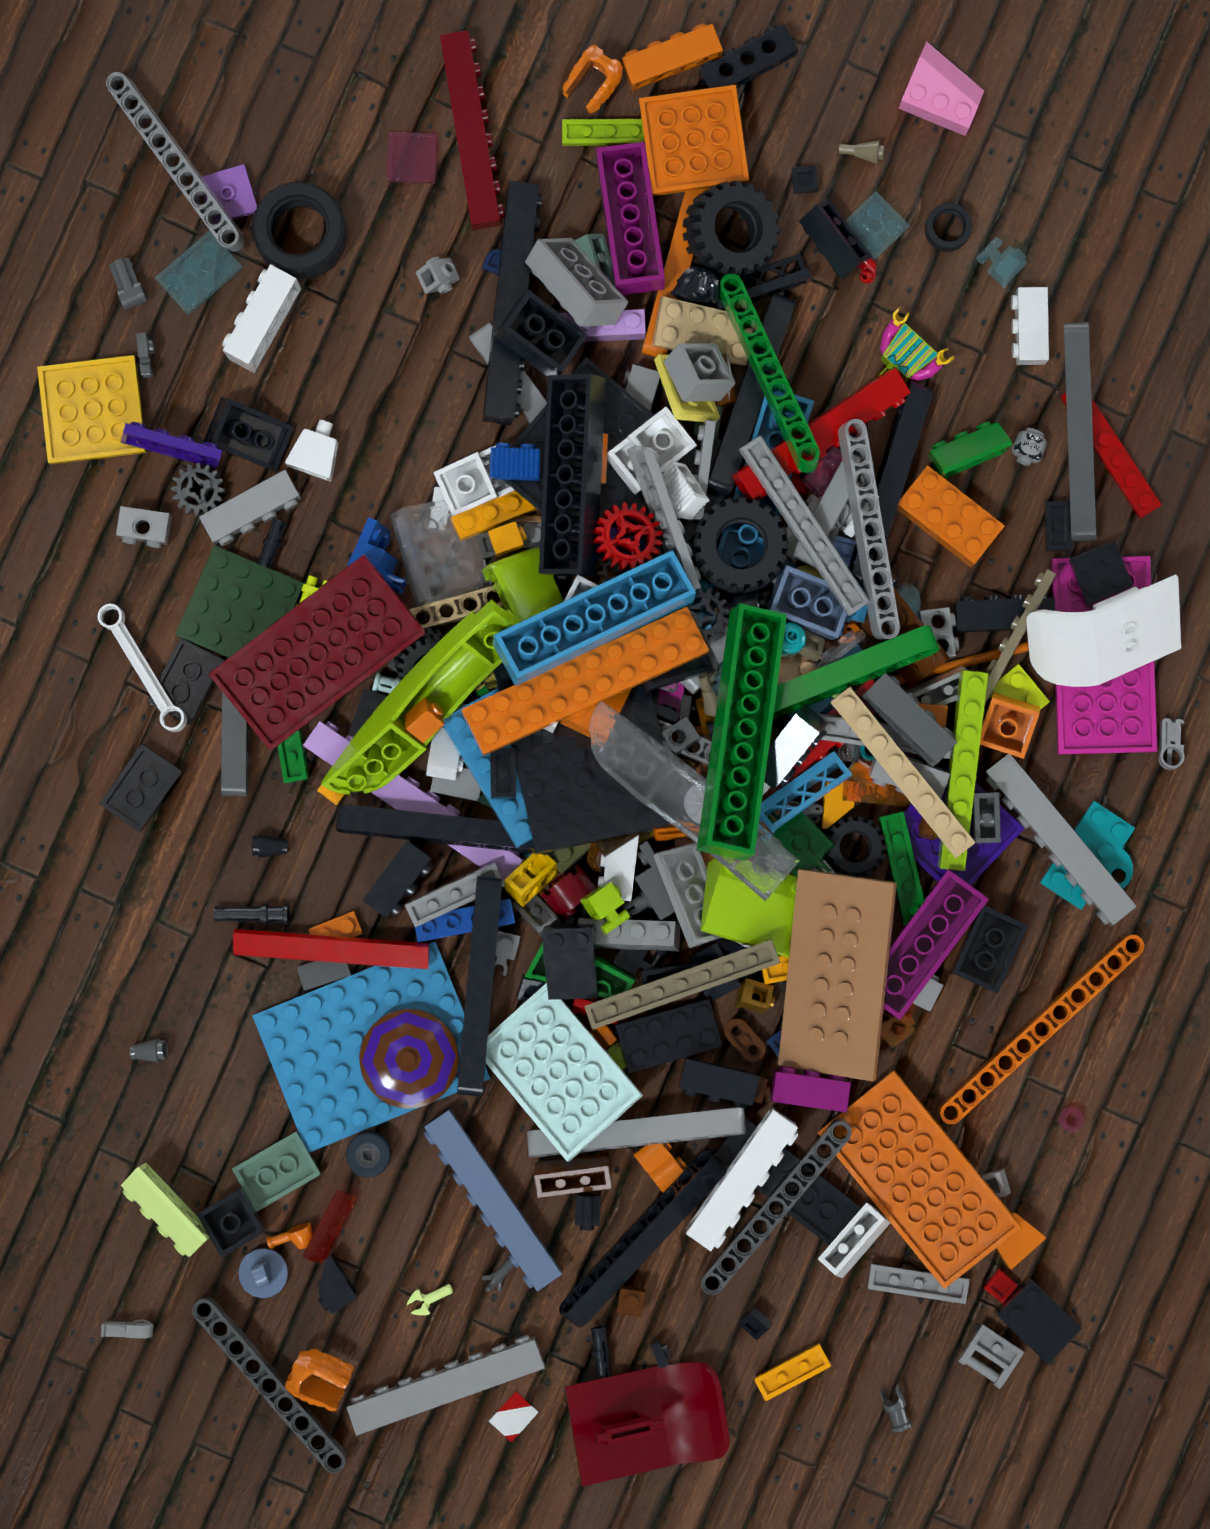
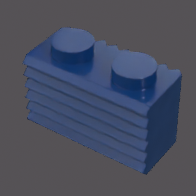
[490,443,540,481]

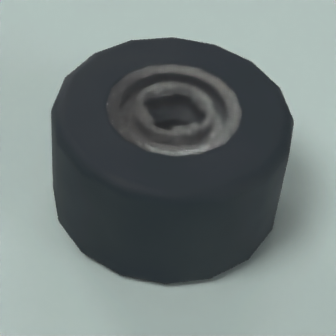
[346,1132,392,1178]

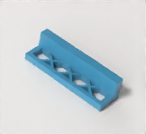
[759,751,852,833]

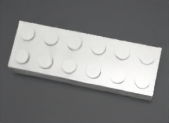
[686,1106,798,1251]

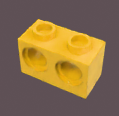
[504,854,558,907]

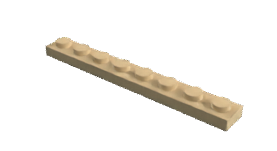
[831,687,975,858]

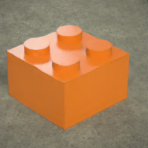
[980,692,1040,759]

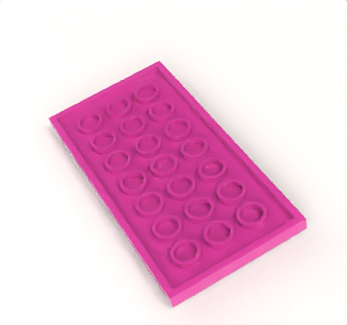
[1051,556,1157,755]

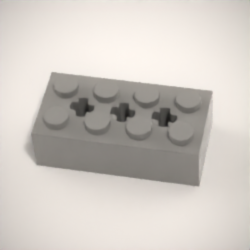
[525,238,628,327]

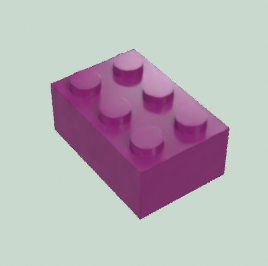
[770,1066,851,1112]

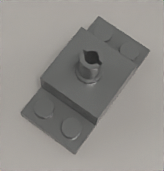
[622,841,680,925]

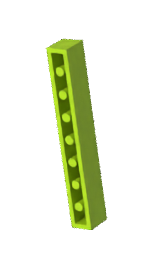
[937,670,988,871]

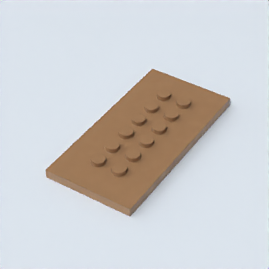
[778,869,897,1082]

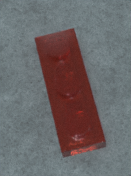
[303,1190,357,1264]

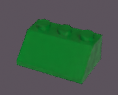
[928,421,1013,479]

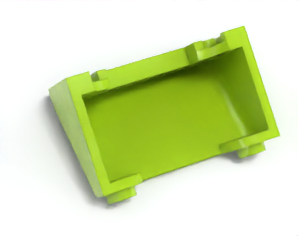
[481,546,564,622]

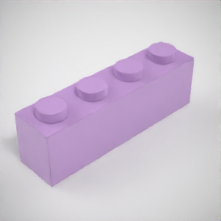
[560,309,645,342]

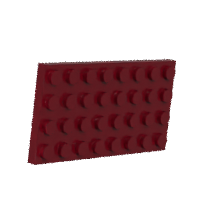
[208,554,426,751]

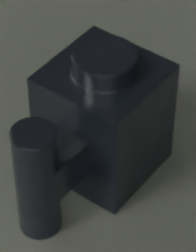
[575,1193,601,1230]

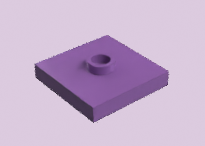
[202,164,257,225]

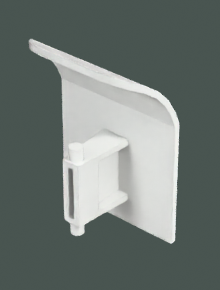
[1026,575,1181,687]

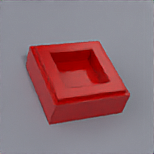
[983,1268,1018,1304]

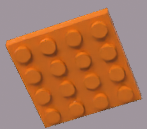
[639,85,749,196]

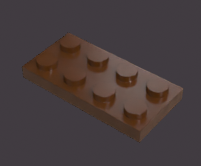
[859,587,950,688]

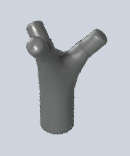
[482,1259,514,1292]

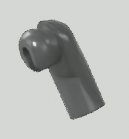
[559,904,591,925]

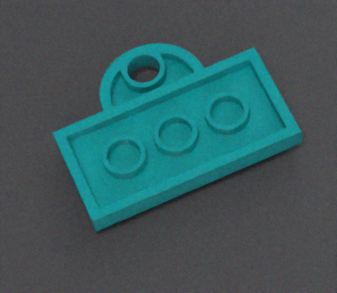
[1039,801,1135,910]

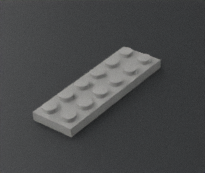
[627,446,701,590]

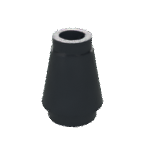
[252,834,288,858]

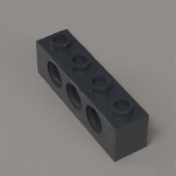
[698,24,798,89]

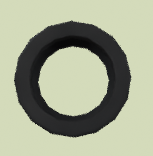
[925,203,972,252]

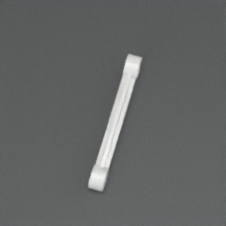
[98,604,187,732]

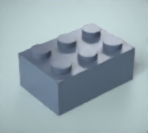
[766,565,847,640]

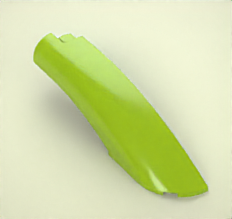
[321,600,520,795]

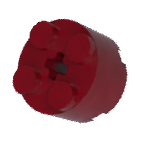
[540,863,597,919]

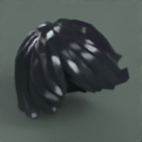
[671,266,720,304]

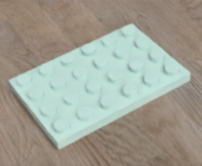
[485,983,643,1162]

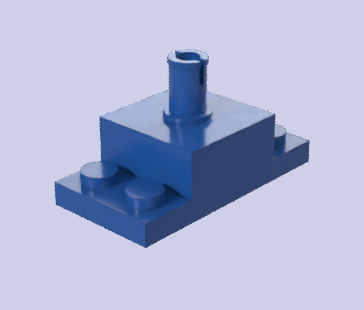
[347,517,407,594]

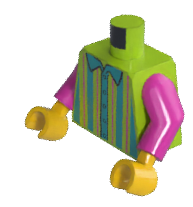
[879,307,954,382]

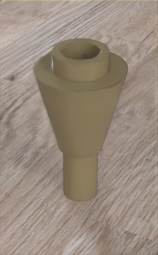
[839,140,885,165]
[698,673,719,717]

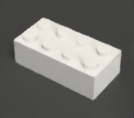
[222,264,301,373]

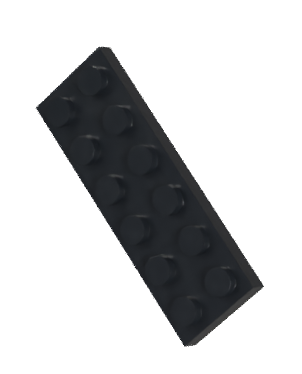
[714,1117,861,1245]

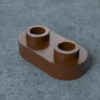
[724,1019,766,1062]

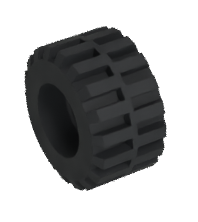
[394,627,445,680]
[825,816,886,877]

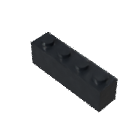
[953,594,1055,633]

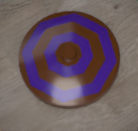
[359,1009,459,1109]

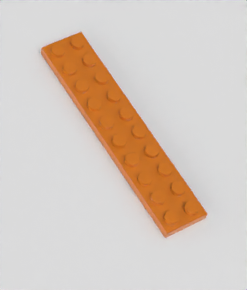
[461,607,709,756]

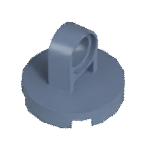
[238,1247,289,1298]

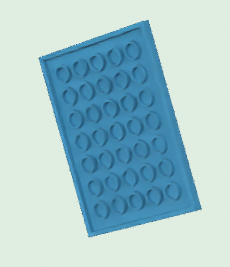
[252,941,491,1152]

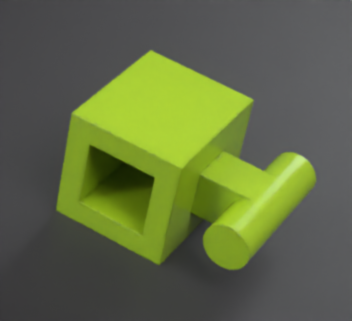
[580,882,630,935]

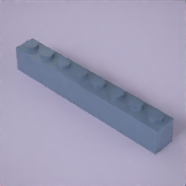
[424,1109,562,1291]

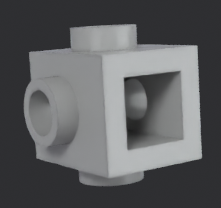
[415,257,460,294]

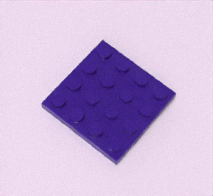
[904,765,1024,885]

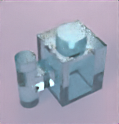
[976,237,1028,289]

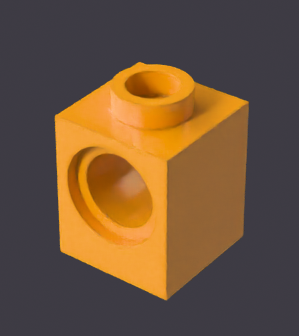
[488,521,527,557]

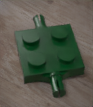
[765,812,835,877]

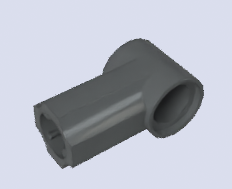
[109,258,148,310]

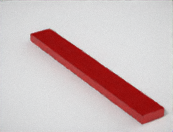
[233,929,430,969]

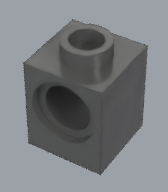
[661,716,701,756]

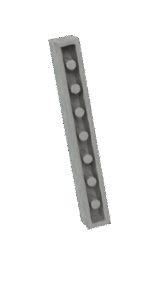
[986,754,1137,927]
[346,1335,545,1436]

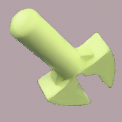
[407,1284,453,1315]

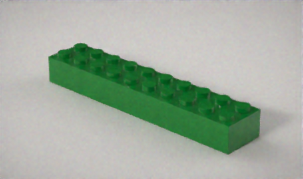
[697,603,787,861]

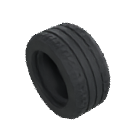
[252,181,347,280]

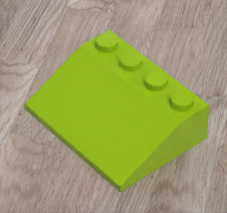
[700,855,797,958]

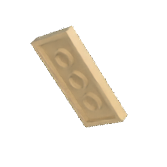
[652,296,753,367]

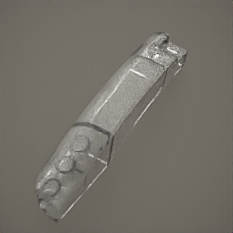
[589,701,800,901]

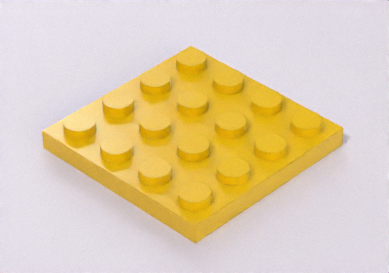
[37,355,147,464]

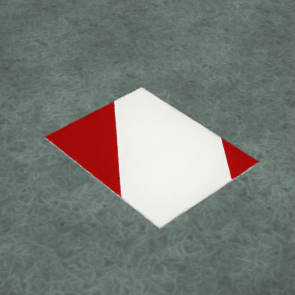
[489,1392,538,1442]

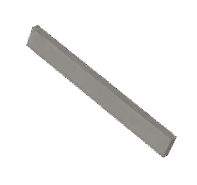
[739,435,870,616]

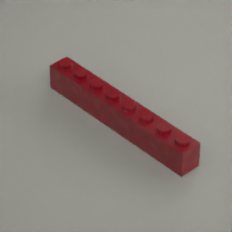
[440,30,504,230]

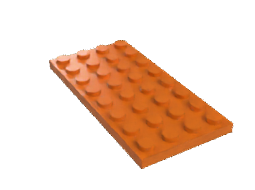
[817,1070,1022,1289]

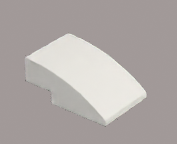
[607,407,697,495]
[433,445,514,516]

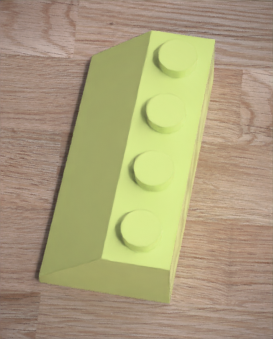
[121,1163,209,1257]

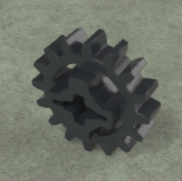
[678,588,730,642]

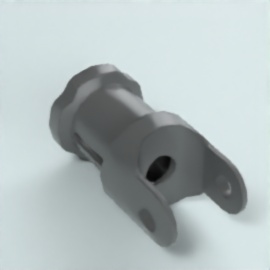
[880,1385,913,1433]

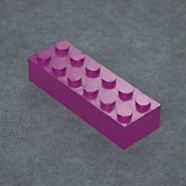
[596,142,665,295]
[884,869,989,1020]

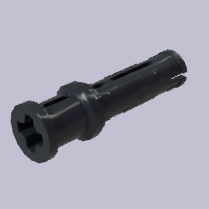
[214,903,290,926]

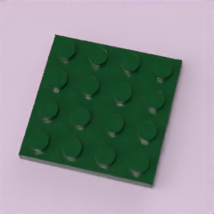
[175,545,304,658]

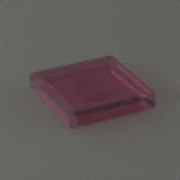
[387,132,438,184]

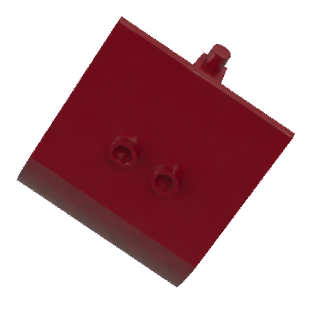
[565,1361,730,1486]

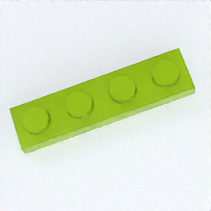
[562,119,645,146]

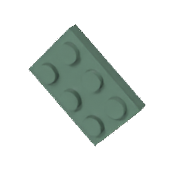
[232,1131,322,1212]

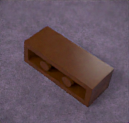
[534,1153,612,1198]

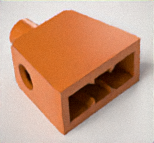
[996,1211,1046,1270]

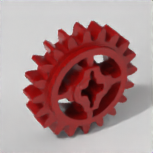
[593,502,663,571]

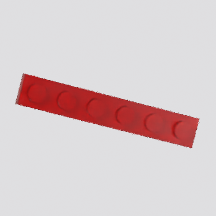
[1060,393,1161,519]

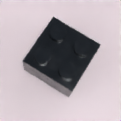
[196,1188,268,1258]

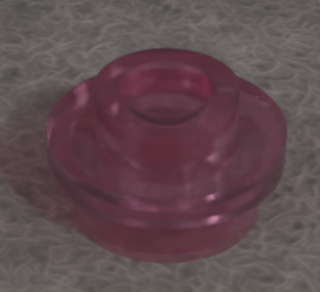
[1058,1107,1084,1132]

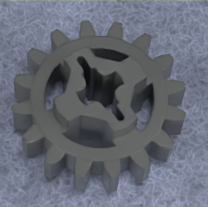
[171,463,225,517]

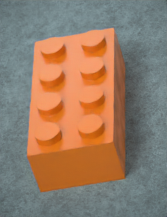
[897,465,1005,567]

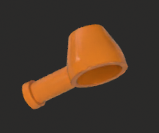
[266,1222,313,1249]

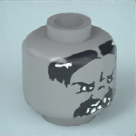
[1012,428,1047,466]

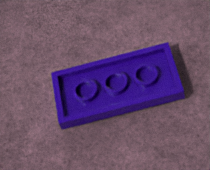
[120,422,222,469]

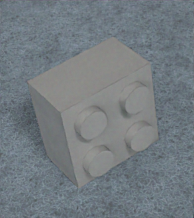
[664,343,735,402]

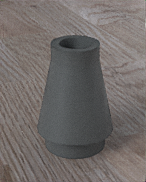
[130,1038,168,1063]

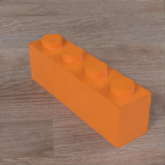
[622,23,723,91]

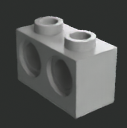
[918,607,959,659]

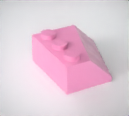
[899,41,984,136]

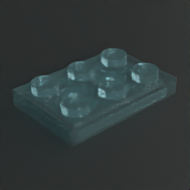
[155,230,243,315]

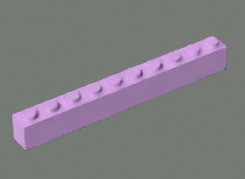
[303,721,523,881]

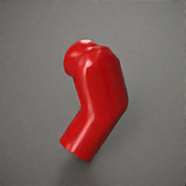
[859,258,877,284]

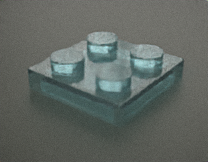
[846,191,910,261]

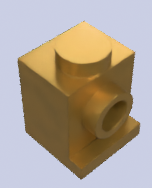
[734,978,775,1014]

